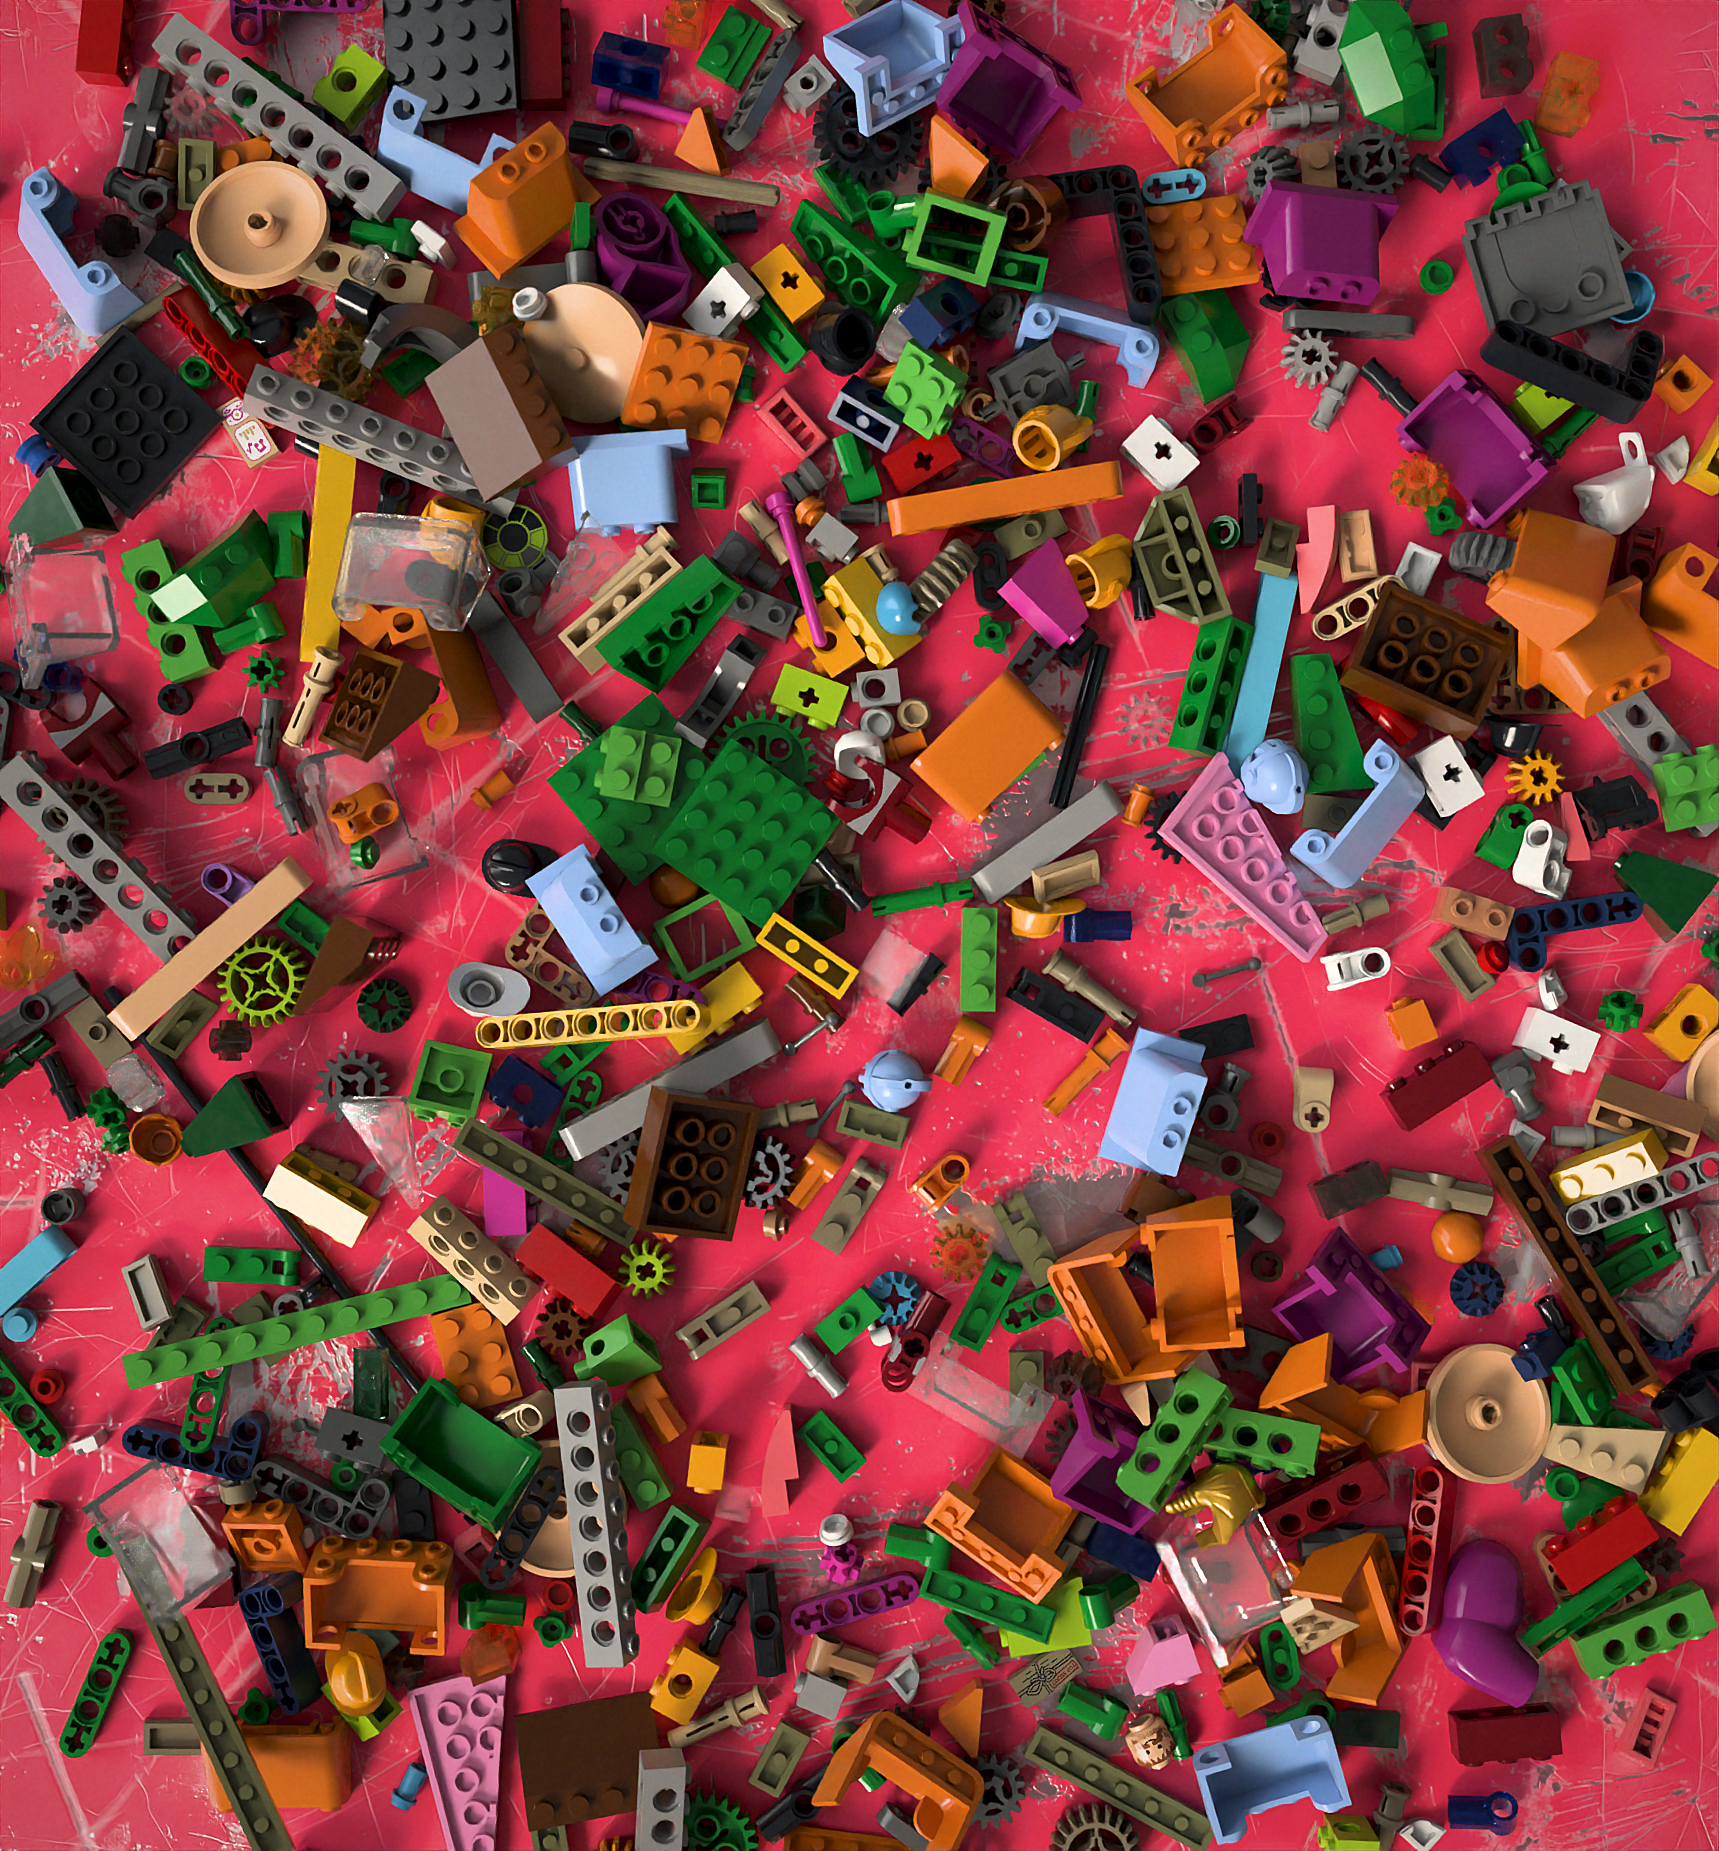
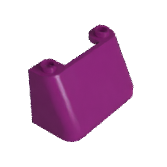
[1394,369,1561,530]

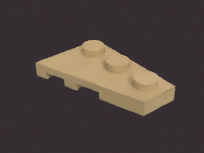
[1541,1423,1666,1495]
[1280,1596,1361,1655]

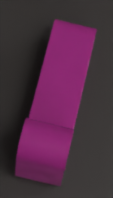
[230,0,370,46]

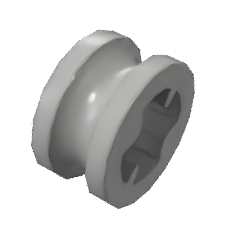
[273,1291,308,1317]

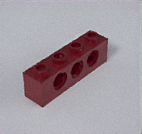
[1247,1441,1391,1553]

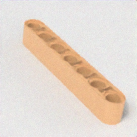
[107,855,314,1041]

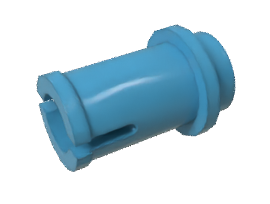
[1367,1244,1404,1272]
[391,1762,428,1811]

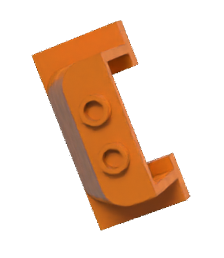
[453,121,602,281]
[1517,575,1671,719]
[923,1443,1080,1605]

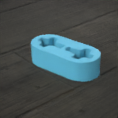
[1140,168,1206,207]

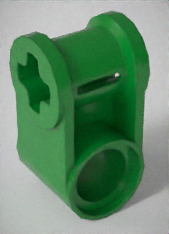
[1474,804,1533,871]

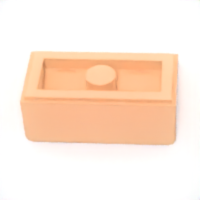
[1119,1381,1151,1426]

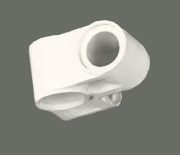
[1513,820,1573,901]

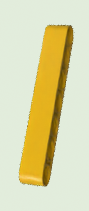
[299,443,357,663]
[476,1000,712,1050]

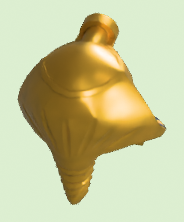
[1165,1462,1267,1551]

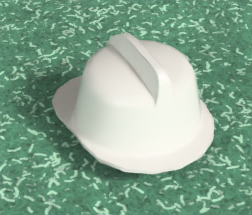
[447,962,531,1017]

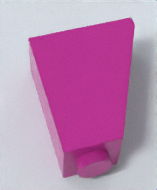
[997,537,1089,650]

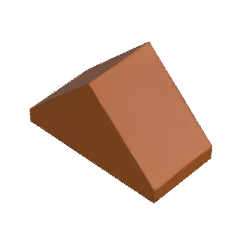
[674,104,732,177]
[938,1677,983,1758]

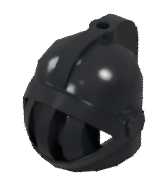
[810,301,878,377]

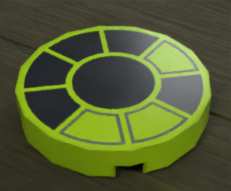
[480,504,549,572]

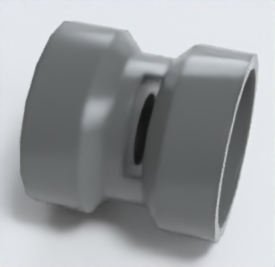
[780,457,828,504]
[40,1187,86,1225]

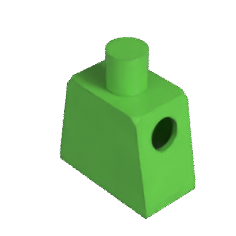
[574,1314,663,1387]

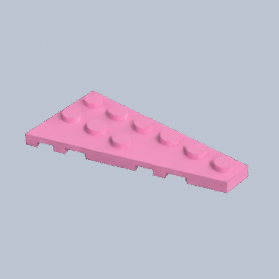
[1157,752,1328,963]
[406,1661,508,1851]

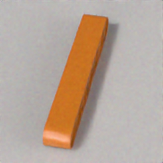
[886,461,1125,537]

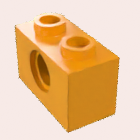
[792,599,866,681]
[1642,983,1719,1062]
[649,1636,722,1727]

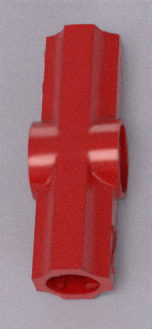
[1335,654,1423,748]

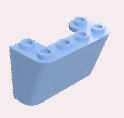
[376,85,517,216]
[1192,1715,1352,1845]

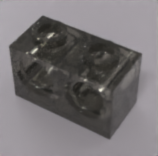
[1471,13,1534,99]
[1306,1158,1391,1221]
[1214,1322,1297,1384]

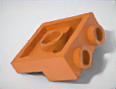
[221,1499,310,1573]

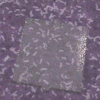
[854,929,929,1008]

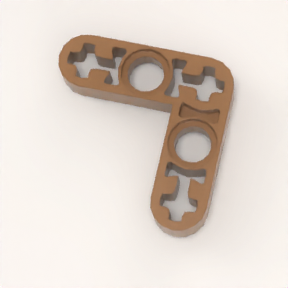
[1483,616,1575,716]
[505,900,594,1006]
[1532,1530,1657,1627]

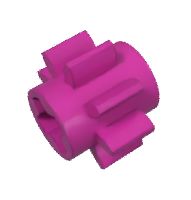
[820,1542,864,1586]

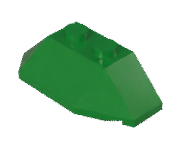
[1337,0,1435,135]
[1157,288,1251,406]
[148,509,277,628]

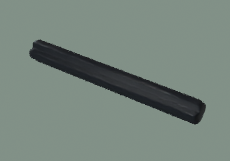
[1049,644,1110,809]

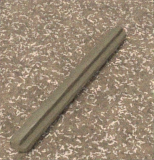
[584,156,781,207]

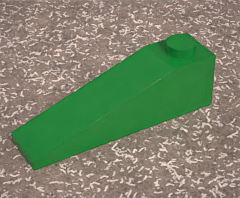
[790,199,922,335]

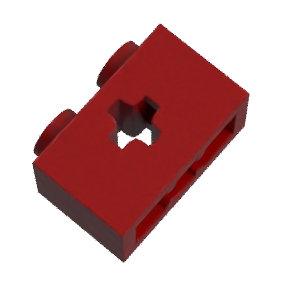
[881,433,962,498]

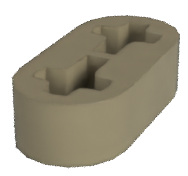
[184,773,253,805]
[217,1476,257,1505]

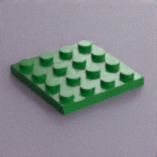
[546,692,712,887]
[650,737,841,929]

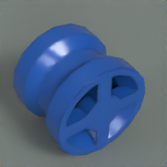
[15,434,61,478]

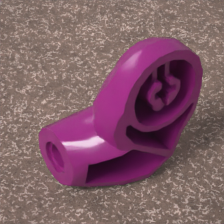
[594,191,695,330]
[1430,1539,1539,1708]

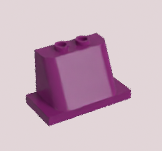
[935,0,1084,159]
[1242,180,1400,305]
[1270,1226,1432,1385]
[1050,1388,1196,1535]

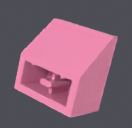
[1125,1613,1201,1696]

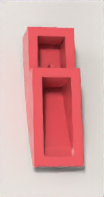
[1296,505,1340,614]
[761,1403,800,1518]

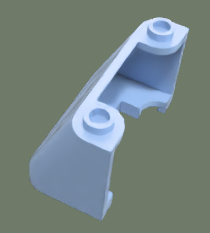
[18,165,145,336]
[1013,289,1159,389]
[1290,738,1425,889]

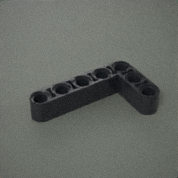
[1045,165,1162,326]
[294,278,390,461]
[1480,320,1663,424]

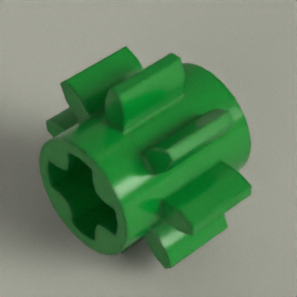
[242,650,288,694]
[1598,990,1643,1033]
[86,1086,132,1128]

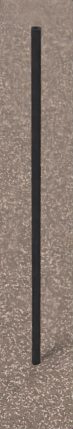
[103,986,424,1395]

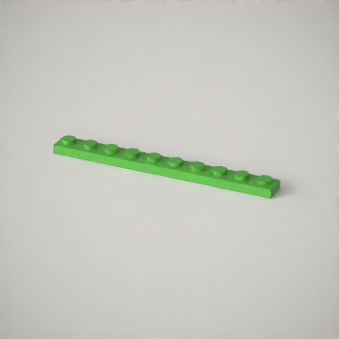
[121,1272,473,1390]

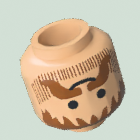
[1125,1713,1176,1769]

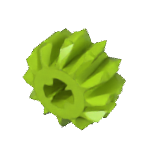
[618,1239,677,1299]

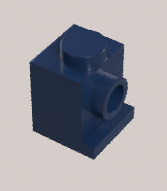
[1510,1326,1568,1382]

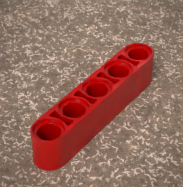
[162,283,277,428]
[1398,1465,1458,1637]

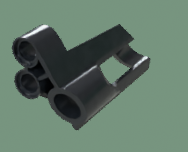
[1650,1347,1719,1435]

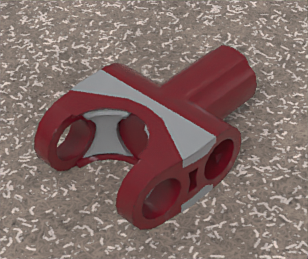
[39,675,140,782]
[825,753,932,845]
[881,1288,952,1393]

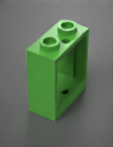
[901,187,1007,287]
[651,893,759,984]

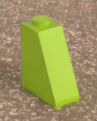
[999,1567,1093,1658]

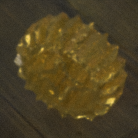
[288,317,384,404]

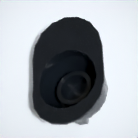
[242,294,318,359]
[1483,716,1563,759]
[482,839,559,898]

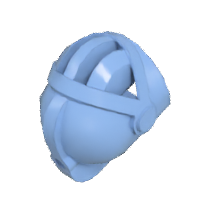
[1240,738,1310,814]
[858,1049,933,1112]

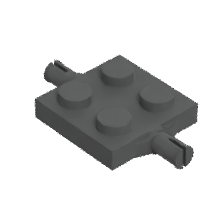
[978,338,1086,430]

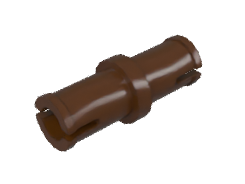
[783,973,846,1036]

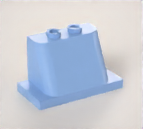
[823,0,966,137]
[562,429,691,537]
[525,843,660,997]
[1098,1026,1208,1177]

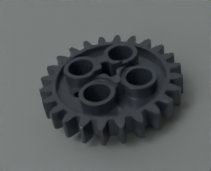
[812,81,924,188]

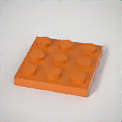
[1144,194,1260,297]
[620,321,749,444]

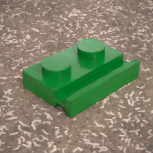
[696,5,773,93]
[1551,1338,1619,1425]

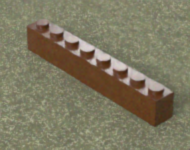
[1474,1135,1660,1396]

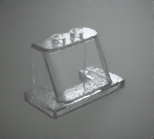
[3,533,121,689]
[905,1330,1056,1459]
[1154,1509,1299,1668]

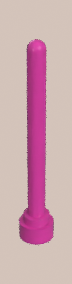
[596,82,759,141]
[766,491,827,647]

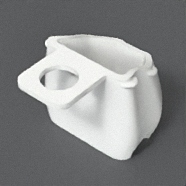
[1573,432,1656,535]

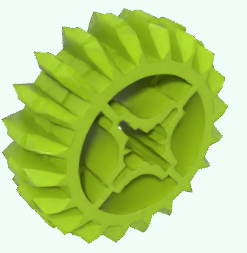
[217,935,309,1027]

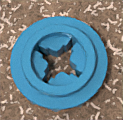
[869,1271,921,1327]

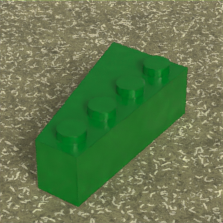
[594,554,744,694]
[1288,653,1374,795]

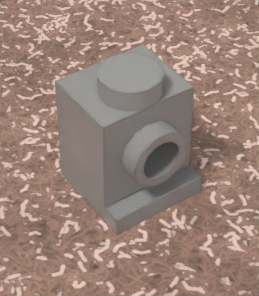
[783,54,837,119]
[805,512,860,565]

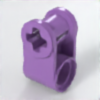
[201,863,258,907]

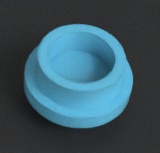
[2,1307,38,1342]

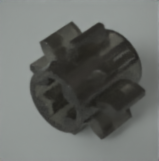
[94,214,140,258]
[209,1020,252,1061]
[1637,1535,1685,1580]
[382,1644,427,1690]

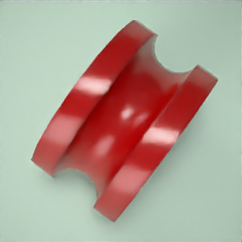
[821,769,856,800]

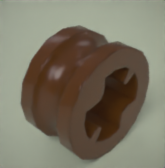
[1251,1251,1284,1282]

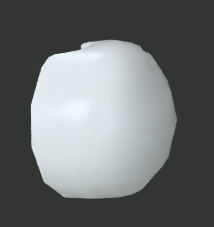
[834,730,886,780]

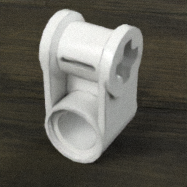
[1320,947,1391,991]

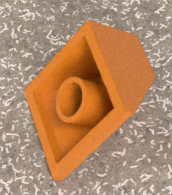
[929,114,990,214]

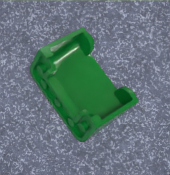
[379,1376,544,1534]

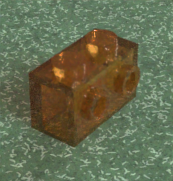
[662,0,713,51]
[460,1623,523,1687]

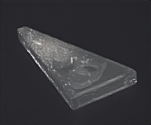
[532,510,630,637]
[339,1096,424,1210]

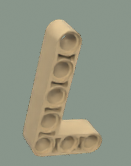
[1310,574,1409,641]

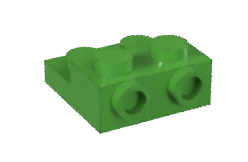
[883,338,969,441]
[594,725,682,808]
[1651,743,1719,832]
[407,1039,494,1129]

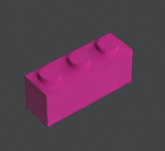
[483,1128,537,1236]

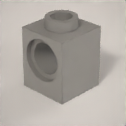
[850,668,901,710]
[793,1669,848,1721]

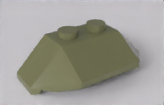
[1132,485,1233,626]

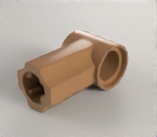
[805,1631,878,1685]

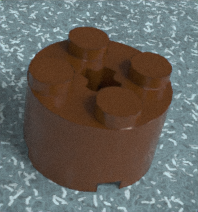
[987,174,1070,252]
[1116,1171,1197,1226]

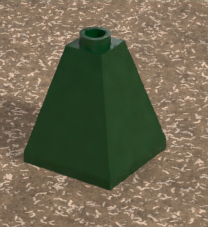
[7,466,119,552]
[1611,850,1719,943]
[180,1071,289,1158]

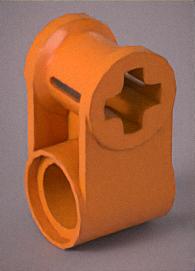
[327,782,399,844]
[907,1150,970,1214]

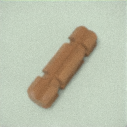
[294,1143,359,1183]

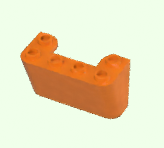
[1125,2,1288,170]
[1640,542,1719,670]
[381,604,501,751]
[303,1535,454,1656]

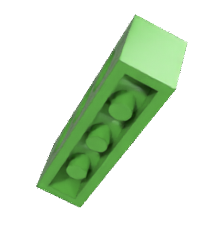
[120,538,219,685]
[1115,1365,1234,1514]
[1174,1403,1322,1478]
[1568,1579,1718,1680]

